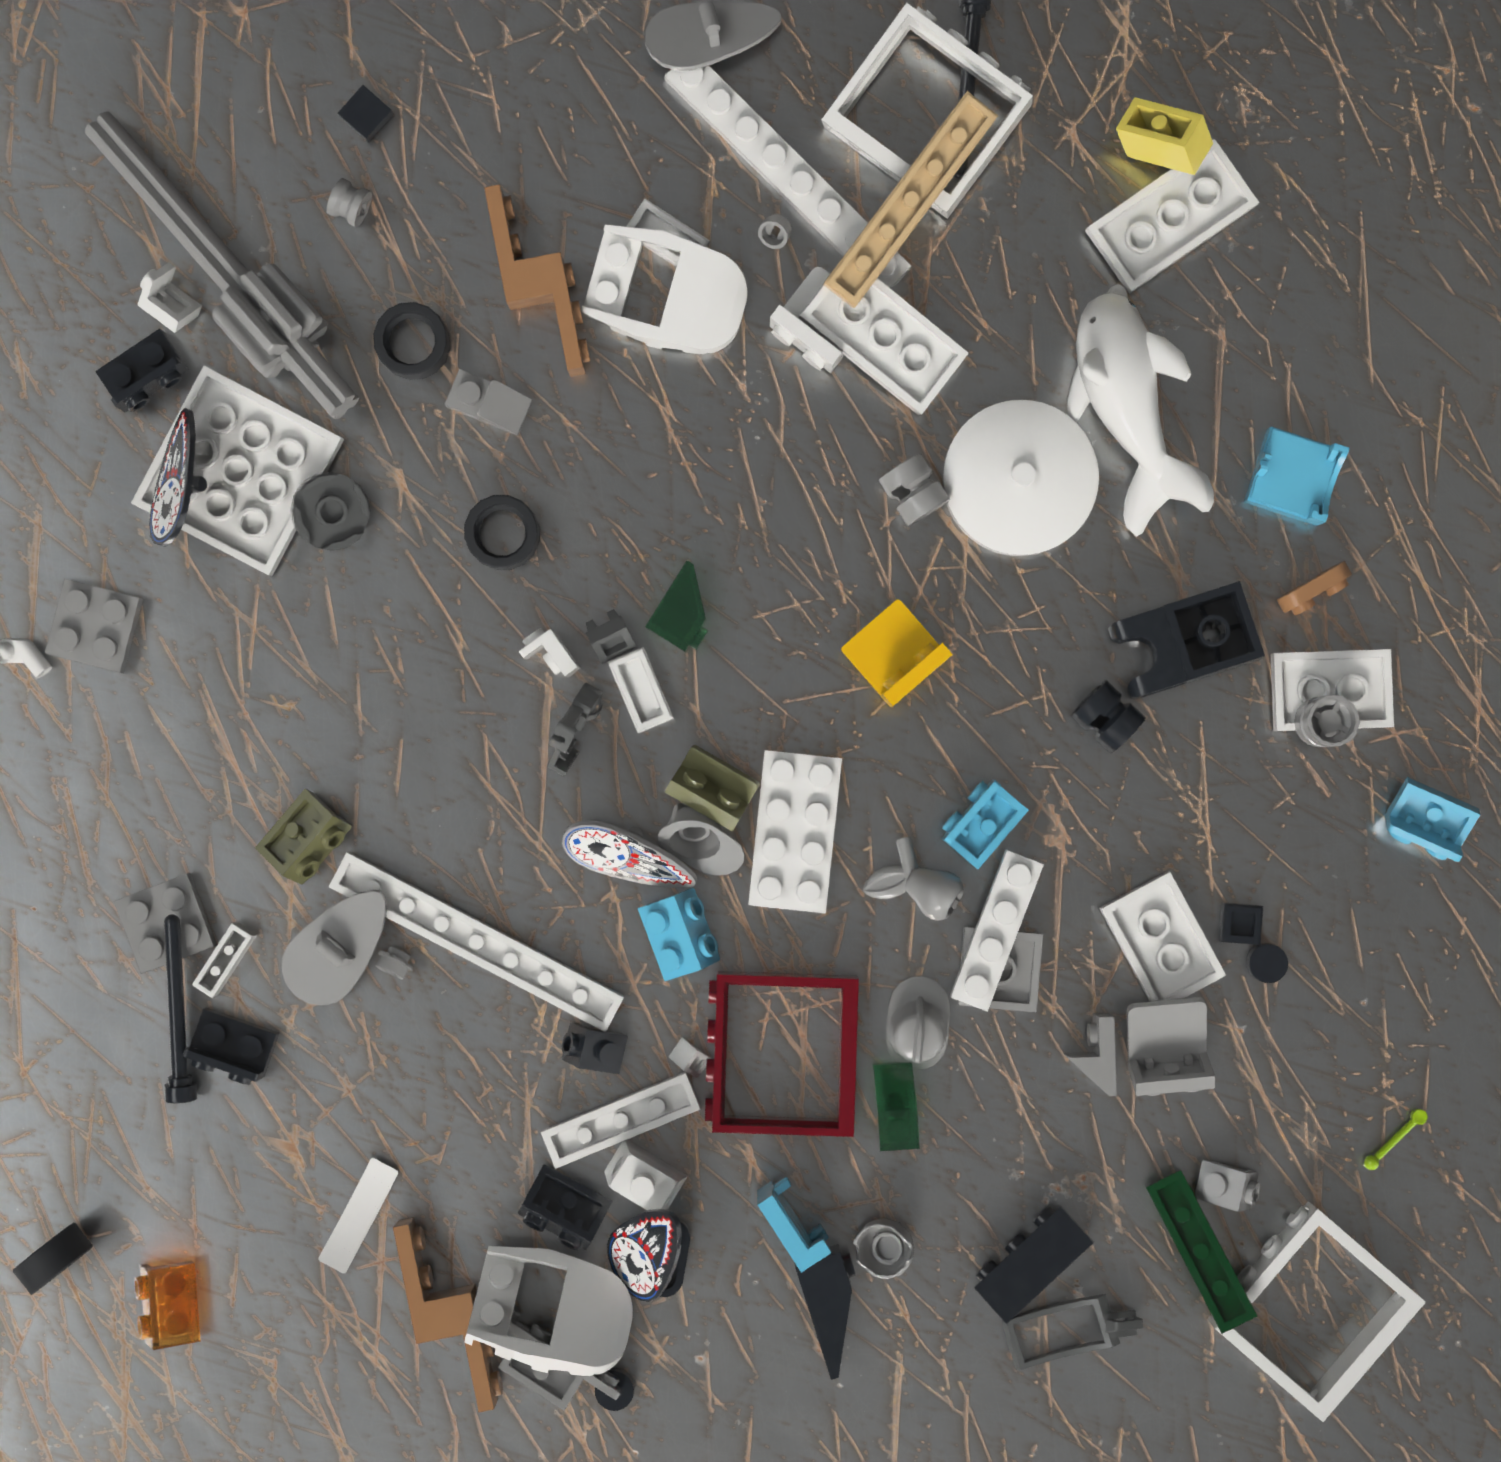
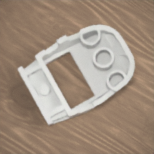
[581,225,748,354]
[464,1246,633,1376]

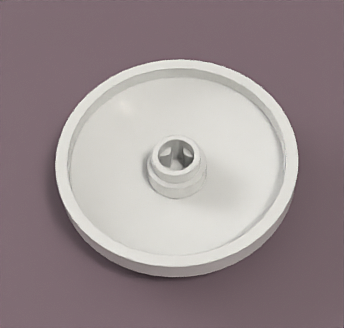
[942,400,1099,556]

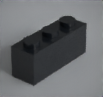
[974,1206,1094,1324]

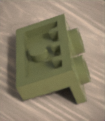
[665,745,759,832]
[255,788,352,885]

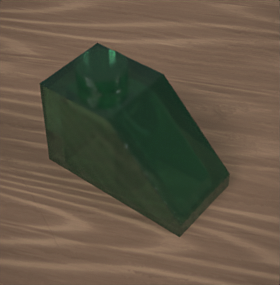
[645,561,709,653]
[873,1062,920,1151]

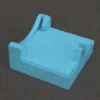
[1244,427,1350,526]
[757,1177,832,1273]

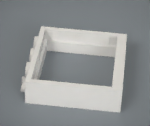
[821,3,1033,219]
[1207,1201,1426,1422]

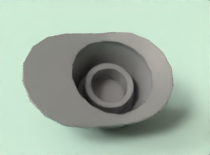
[657,803,745,876]
[886,976,951,1070]

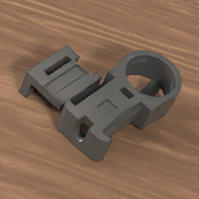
[547,683,603,776]

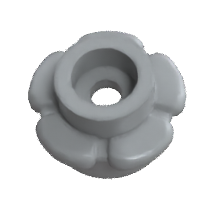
[375,946,413,980]

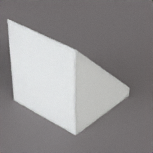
[668,1037,711,1078]

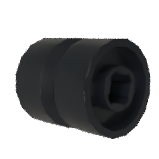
[1071,680,1146,754]

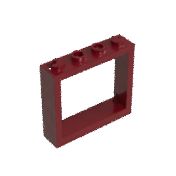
[705,971,859,1137]

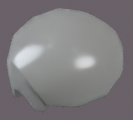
[853,1218,914,1279]

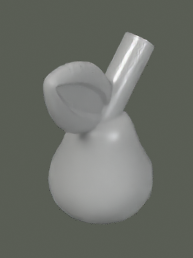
[863,837,964,921]

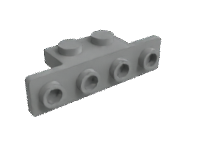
[498,1310,623,1411]

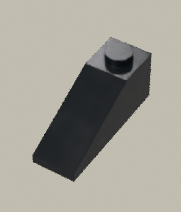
[795,1244,856,1380]

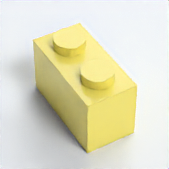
[1116,97,1213,175]

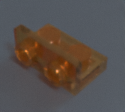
[134,1261,201,1350]

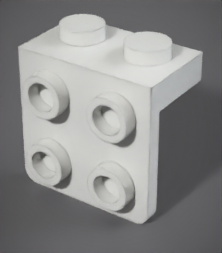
[770,267,845,373]

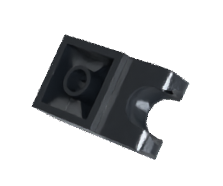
[1107,581,1265,699]

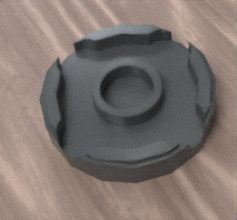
[290,472,371,551]

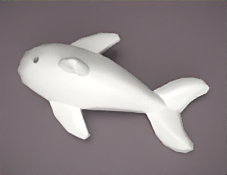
[1067,284,1214,537]

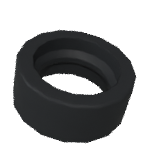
[373,302,450,380]
[464,495,540,570]
[13,1223,93,1295]

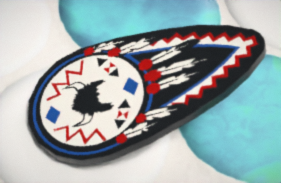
[149,408,207,547]
[607,1209,682,1302]

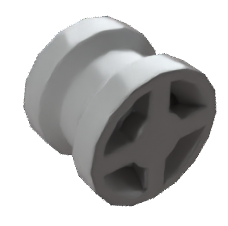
[327,178,372,227]

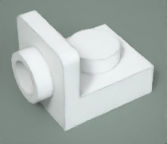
[519,628,581,677]

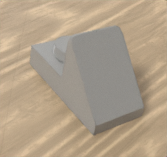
[445,369,533,436]
[1063,1013,1117,1096]

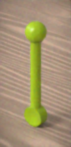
[1364,1108,1428,1170]

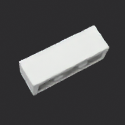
[192,922,257,998]

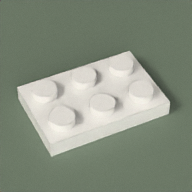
[1270,649,1394,731]
[1099,871,1226,1002]

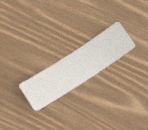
[318,1158,398,1273]

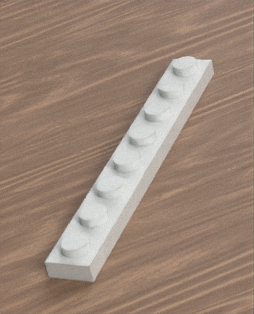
[665,65,912,289]
[329,852,624,1032]

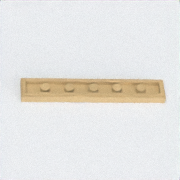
[823,91,998,308]

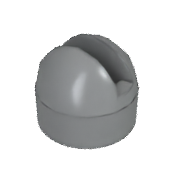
[758,214,792,249]

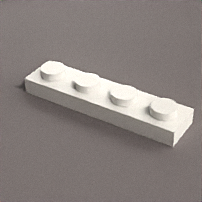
[950,850,1044,1012]
[541,1072,701,1169]

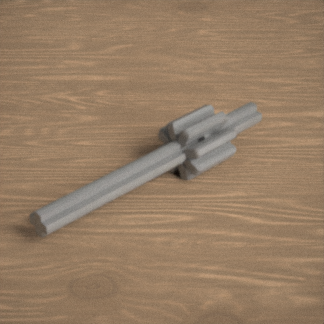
[85,112,359,419]

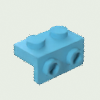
[1385,777,1481,862]
[941,780,1029,869]
[637,888,720,981]

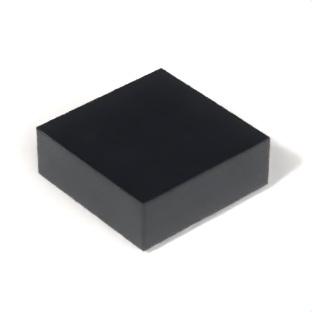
[337,85,394,142]
[1219,902,1263,945]

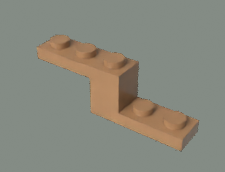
[484,184,591,377]
[393,1217,503,1412]

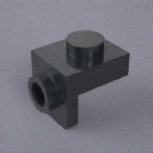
[562,1022,628,1074]

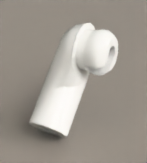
[0,638,52,679]

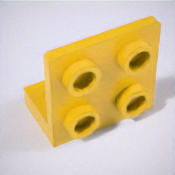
[841,599,953,708]

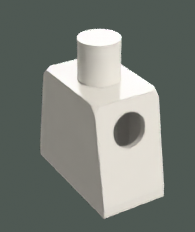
[604,1139,688,1210]

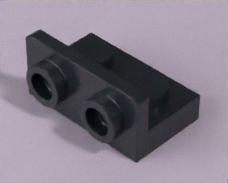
[95,328,189,412]
[182,1007,280,1085]
[518,1164,612,1250]

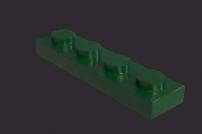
[1146,1170,1258,1334]

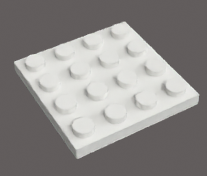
[131,366,344,577]

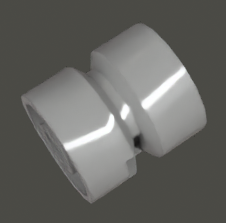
[878,453,950,527]
[1294,695,1360,747]

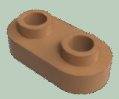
[1276,561,1352,616]

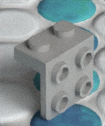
[1127,997,1215,1096]

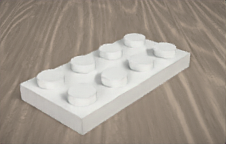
[1085,139,1259,294]
[798,278,968,416]
[748,750,842,913]

